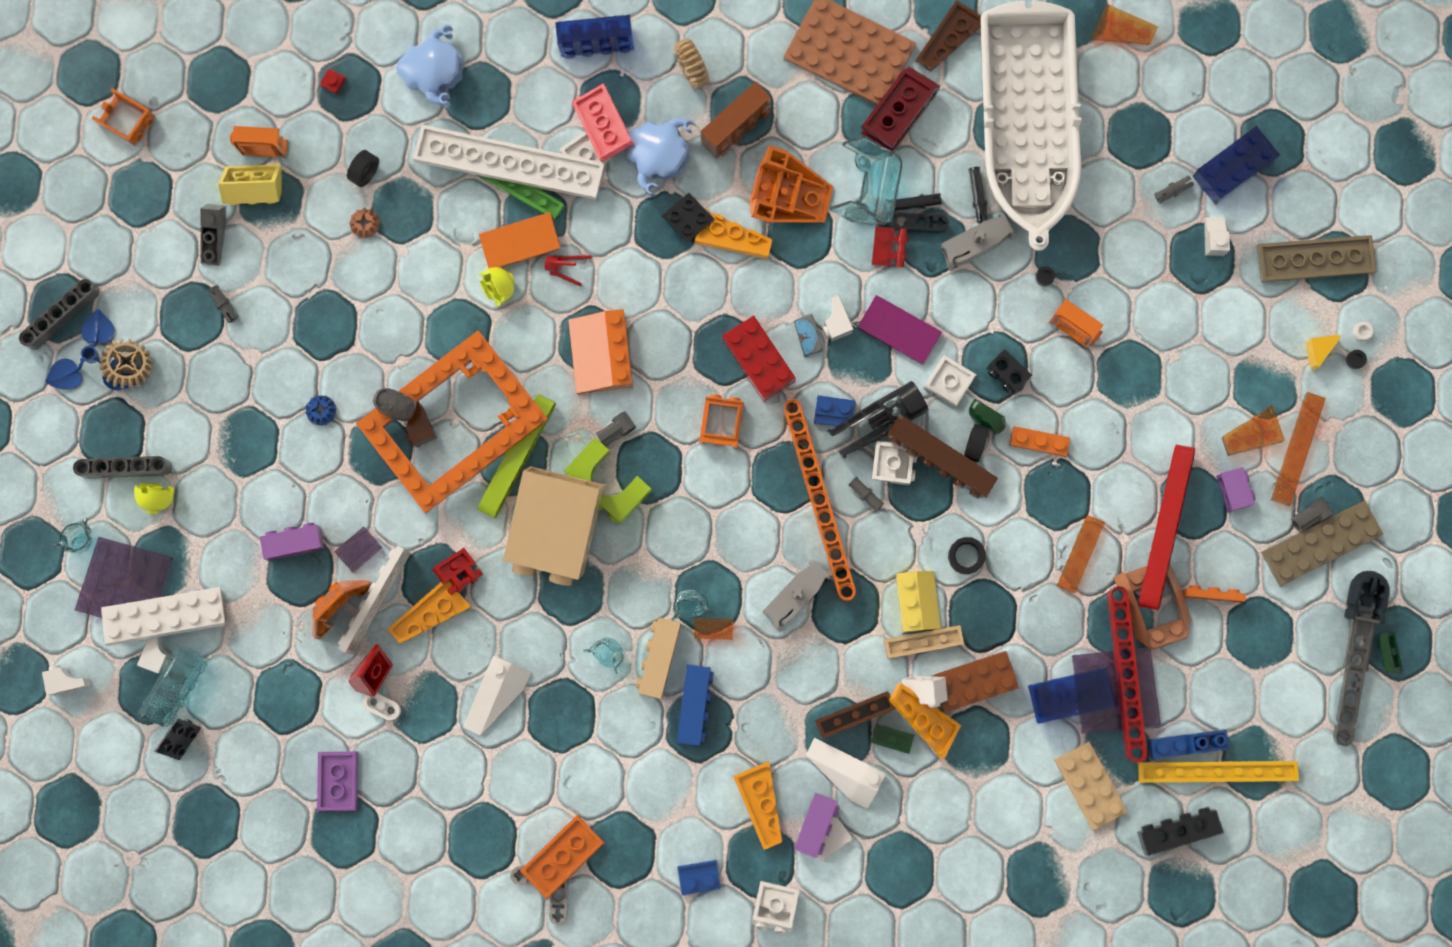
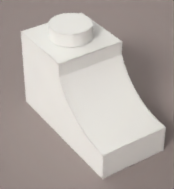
[1204,217,1230,256]
[822,295,853,342]
[137,636,172,674]
[42,665,91,696]
[902,676,948,707]

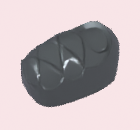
[373,388,416,421]

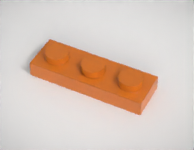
[1009,426,1070,457]
[1183,585,1246,603]

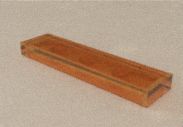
[1056,515,1105,593]

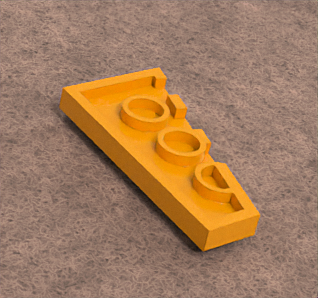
[695,208,772,259]
[387,581,471,644]
[889,683,961,759]
[733,761,782,850]

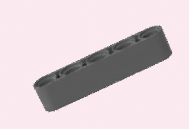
[19,279,100,350]
[73,456,172,479]

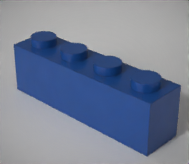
[677,664,714,746]

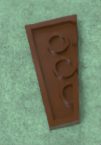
[916,0,981,71]

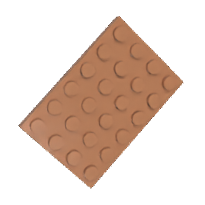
[783,0,916,105]

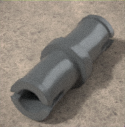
[1154,175,1194,204]
[208,285,239,323]
[848,477,884,512]

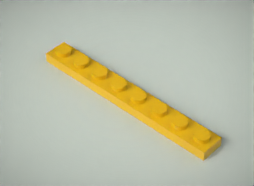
[1138,761,1299,783]

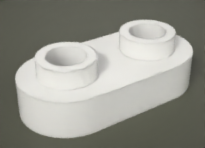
[363,693,401,720]

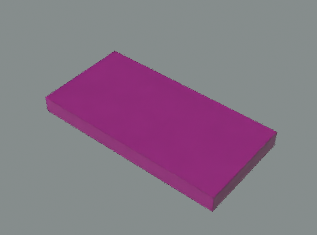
[857,295,942,365]

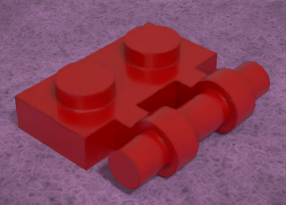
[871,227,909,267]
[432,548,483,595]

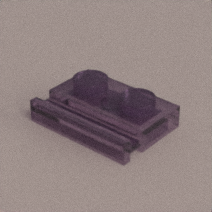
[334,526,383,573]

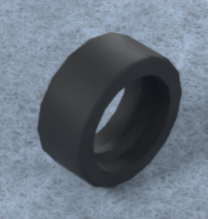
[347,149,379,187]
[964,424,989,463]
[948,537,986,575]

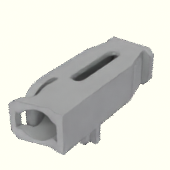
[940,212,1015,271]
[763,559,831,632]

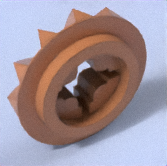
[349,208,380,238]

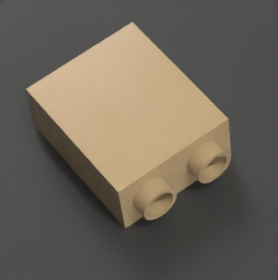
[503,466,605,586]

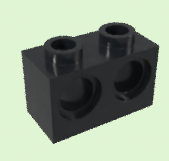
[986,349,1032,394]

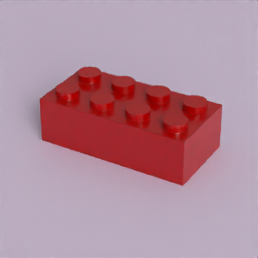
[722,315,796,402]

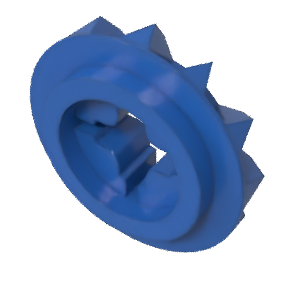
[305,395,336,425]

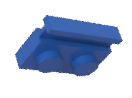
[814,395,855,429]
[677,860,721,895]

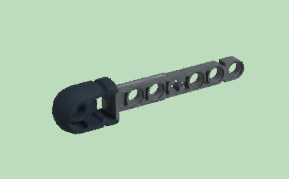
[1333,571,1390,746]

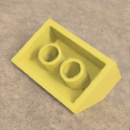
[218,164,282,205]
[895,571,941,633]

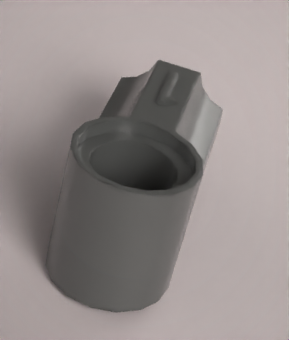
[596,411,636,447]
[1291,497,1333,532]

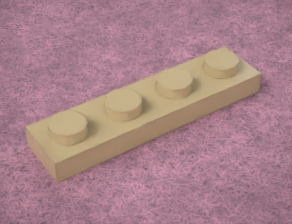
[884,625,964,659]

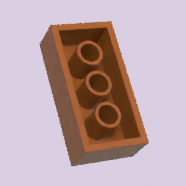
[700,81,771,159]
[931,651,1019,713]

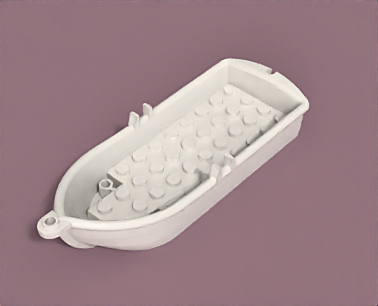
[981,1,1082,251]

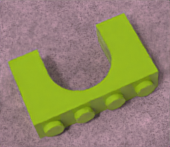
[564,438,652,524]

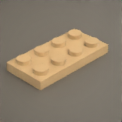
[1054,741,1127,831]

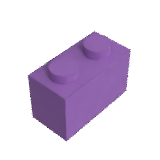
[1216,467,1255,512]

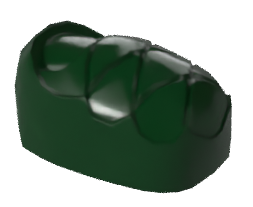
[969,399,1006,435]

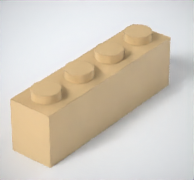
[636,617,681,699]

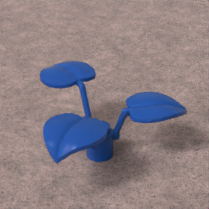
[45,309,135,390]

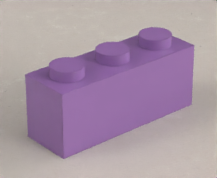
[260,523,325,561]
[794,792,840,858]

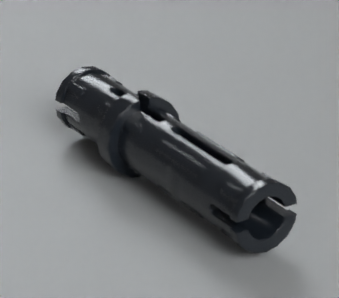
[968,166,989,224]
[884,193,942,212]

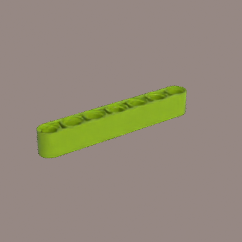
[477,394,556,519]

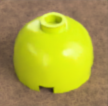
[479,267,515,306]
[134,483,174,514]

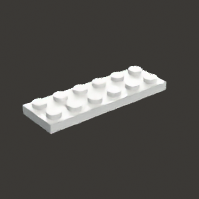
[338,546,411,654]
[101,587,226,646]

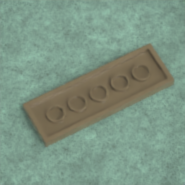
[1257,235,1377,283]
[1261,500,1384,587]

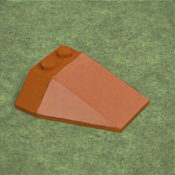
[749,145,834,223]
[312,580,372,640]

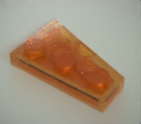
[1090,4,1158,45]
[1222,405,1285,456]

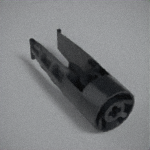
[827,381,929,458]

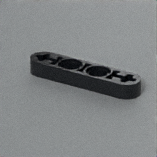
[875,211,949,233]

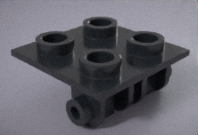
[662,193,715,243]
[155,718,202,760]

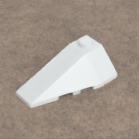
[463,656,531,736]
[806,738,886,809]

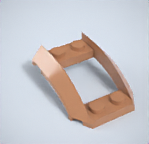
[1113,565,1191,651]

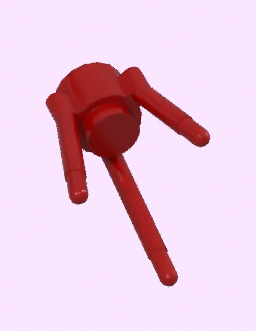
[545,255,592,286]

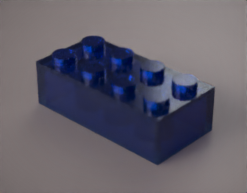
[555,15,634,59]
[1192,126,1280,205]
[1028,667,1117,724]

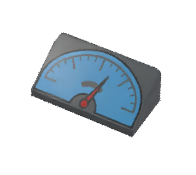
[794,314,823,357]

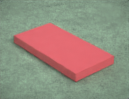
[572,83,634,162]

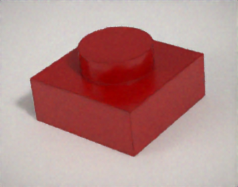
[320,68,346,94]

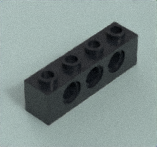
[1137,807,1224,856]

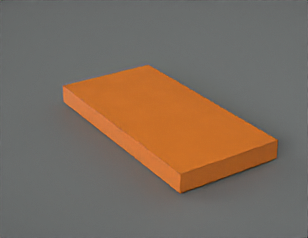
[479,212,561,269]
[520,815,604,900]

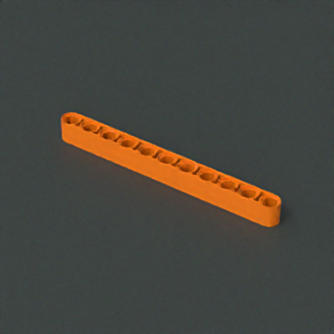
[784,399,856,602]

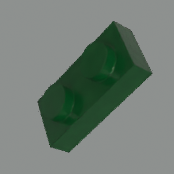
[1378,632,1403,673]
[871,724,914,754]

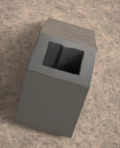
[200,204,226,265]

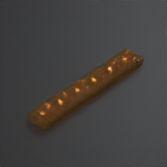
[1270,392,1326,506]

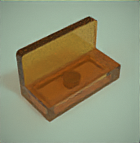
[694,618,733,640]

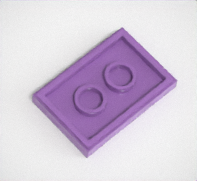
[317,751,358,811]

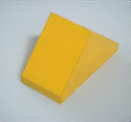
[1306,335,1341,371]

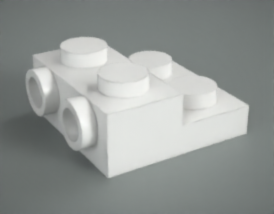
[872,441,917,486]
[751,881,799,935]

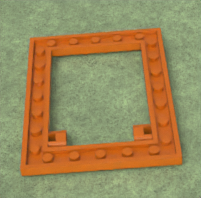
[356,330,549,514]

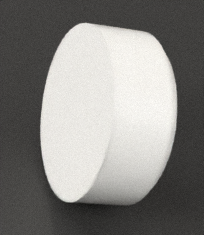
[1352,322,1374,342]

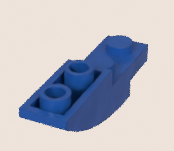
[1147,730,1230,759]

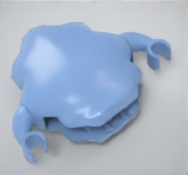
[396,25,463,107]
[627,118,696,197]

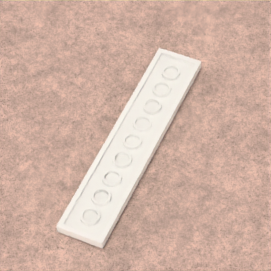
[413,125,605,200]

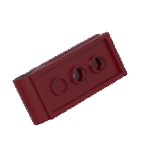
[861,66,940,154]

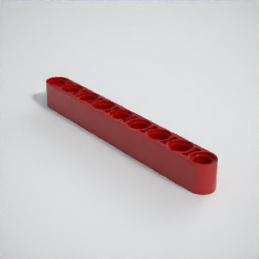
[1139,444,1195,611]
[1107,586,1147,762]

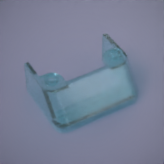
[830,135,903,225]

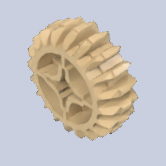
[673,38,709,89]
[99,338,153,389]

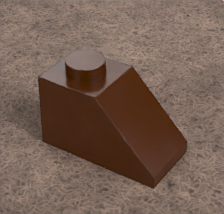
[405,401,438,447]

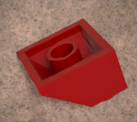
[348,644,393,697]

